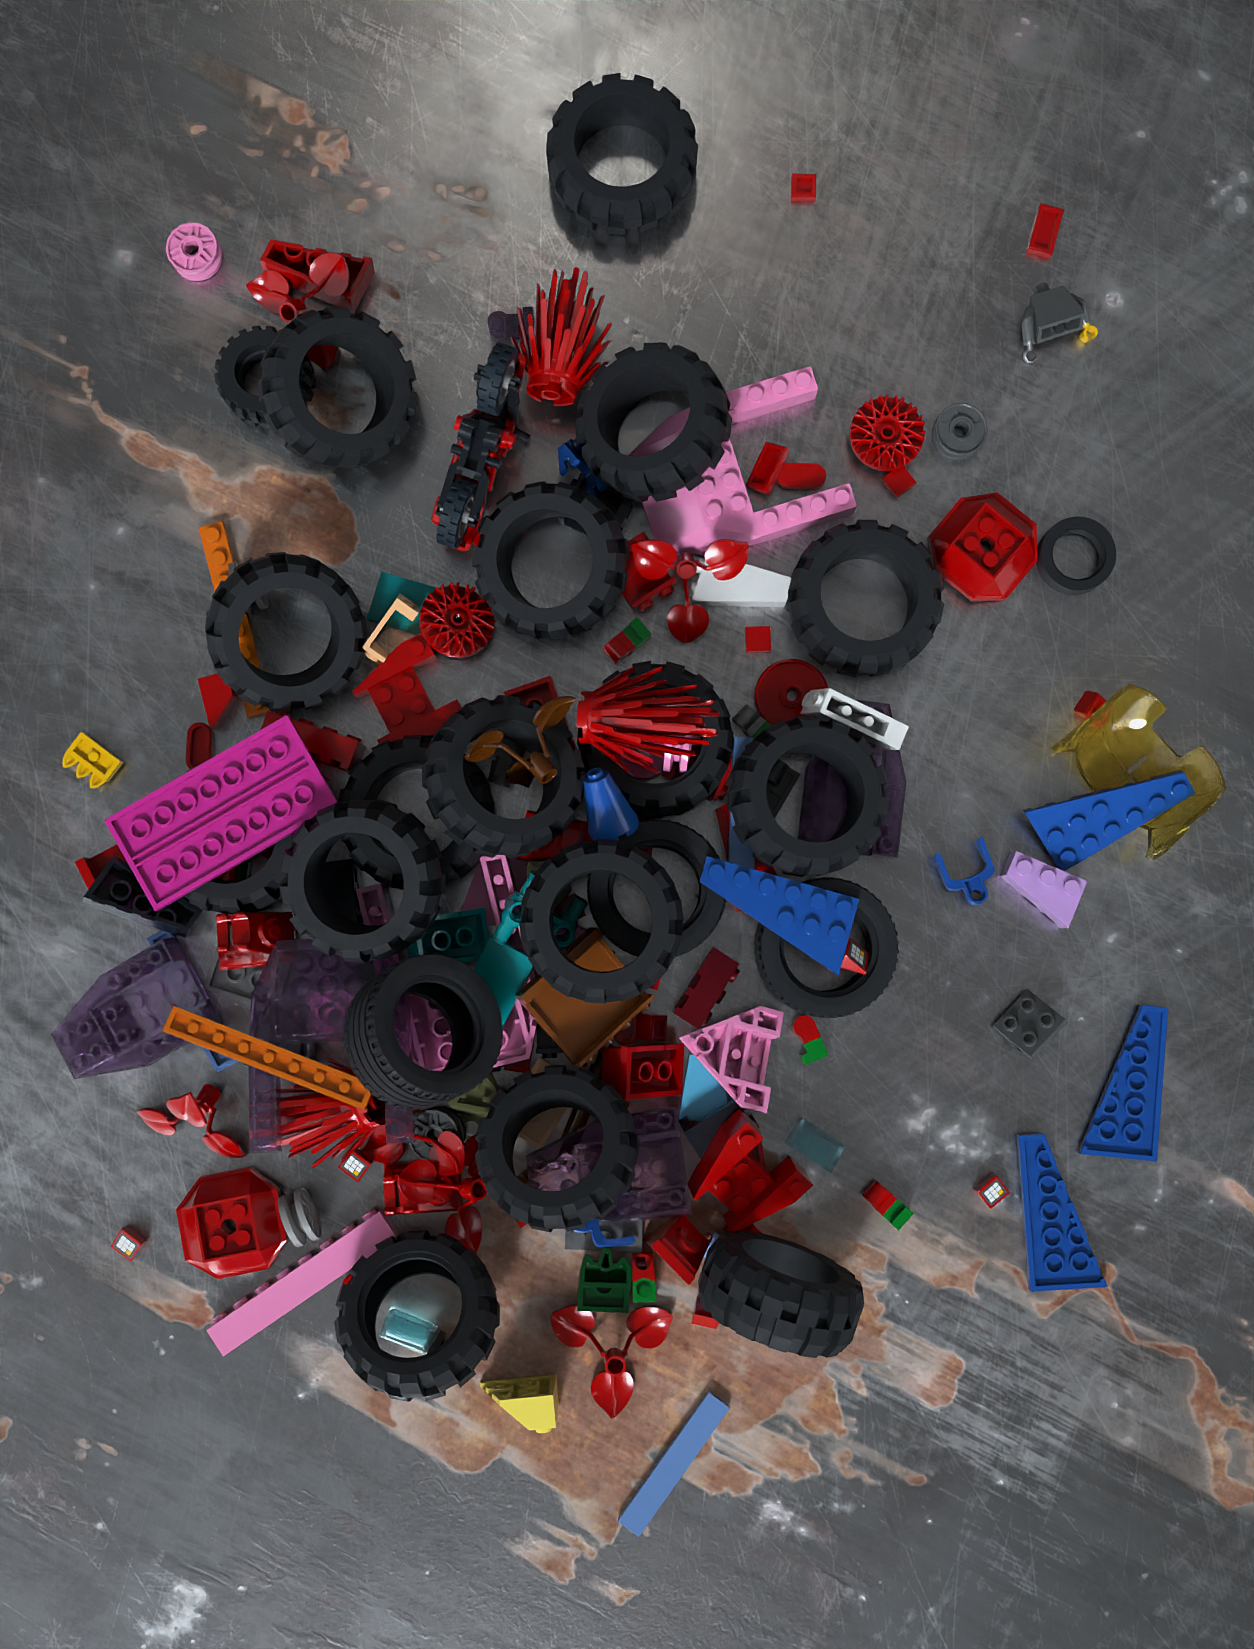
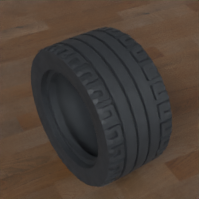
[587,819,726,957]
[754,877,899,1018]
[343,953,503,1110]

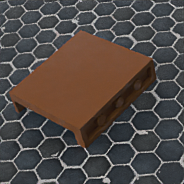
[515,927,655,1067]

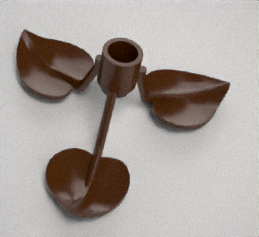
[464,696,578,788]

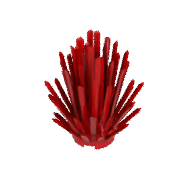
[510,267,612,406]
[577,666,720,774]
[256,1057,392,1168]

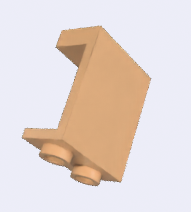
[362,593,421,662]

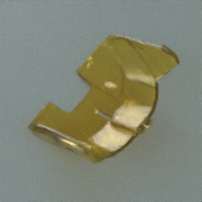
[1050,683,1227,860]

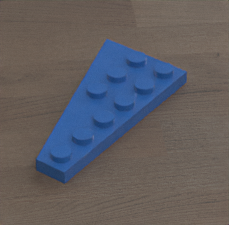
[1078,1005,1168,1162]

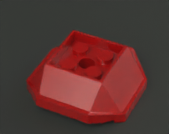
[927,492,1038,602]
[176,1166,289,1279]

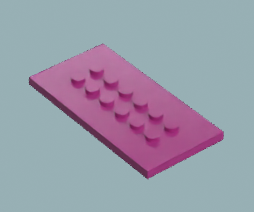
[104,715,338,911]

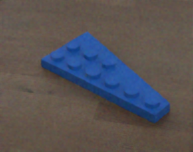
[1023,770,1195,871]
[699,856,859,976]
[1017,1133,1108,1292]

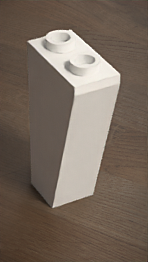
[689,558,791,607]
[801,688,909,750]

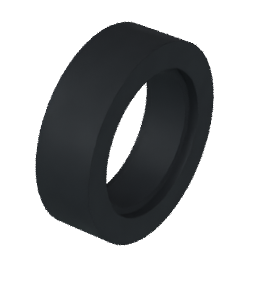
[1036,516,1116,595]

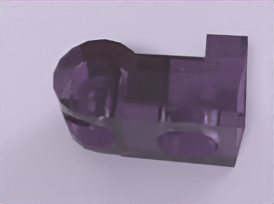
[487,307,534,340]

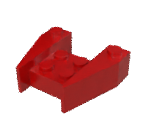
[352,633,462,744]
[687,1108,814,1233]

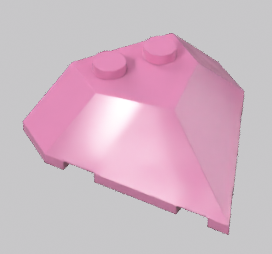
[679,1006,784,1114]

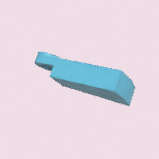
[678,1027,727,1121]

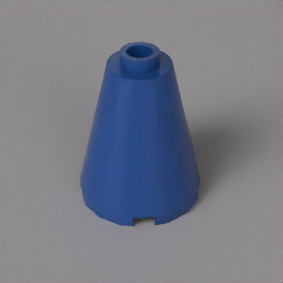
[583,768,639,841]

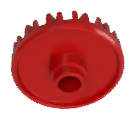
[849,394,926,471]
[419,582,495,658]
[753,659,828,725]

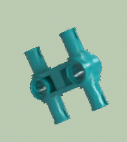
[491,871,588,950]

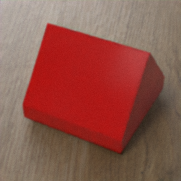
[691,1297,719,1329]

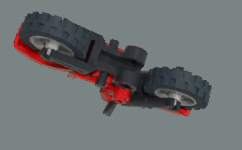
[431,342,531,551]

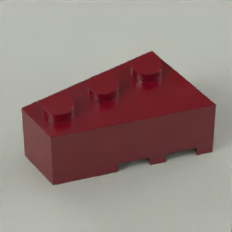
[672,947,740,1030]

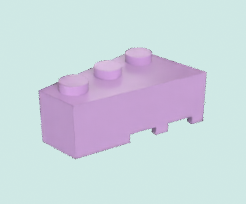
[1000,851,1087,928]

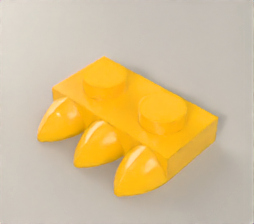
[62,732,124,789]

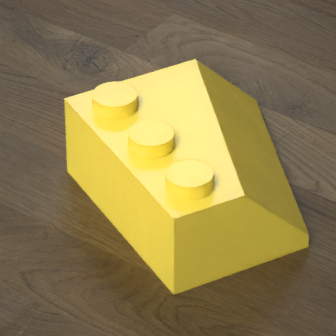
[480,1374,559,1433]

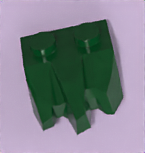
[577,1247,632,1313]

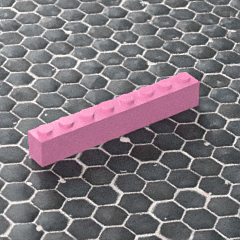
[206,1208,400,1356]

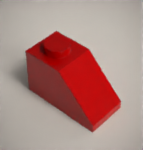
[197,673,239,730]

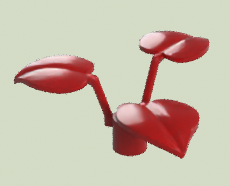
[246,252,349,370]
[631,539,749,643]
[136,1084,248,1158]
[361,1109,466,1176]
[397,1135,488,1254]
[550,1304,673,1419]

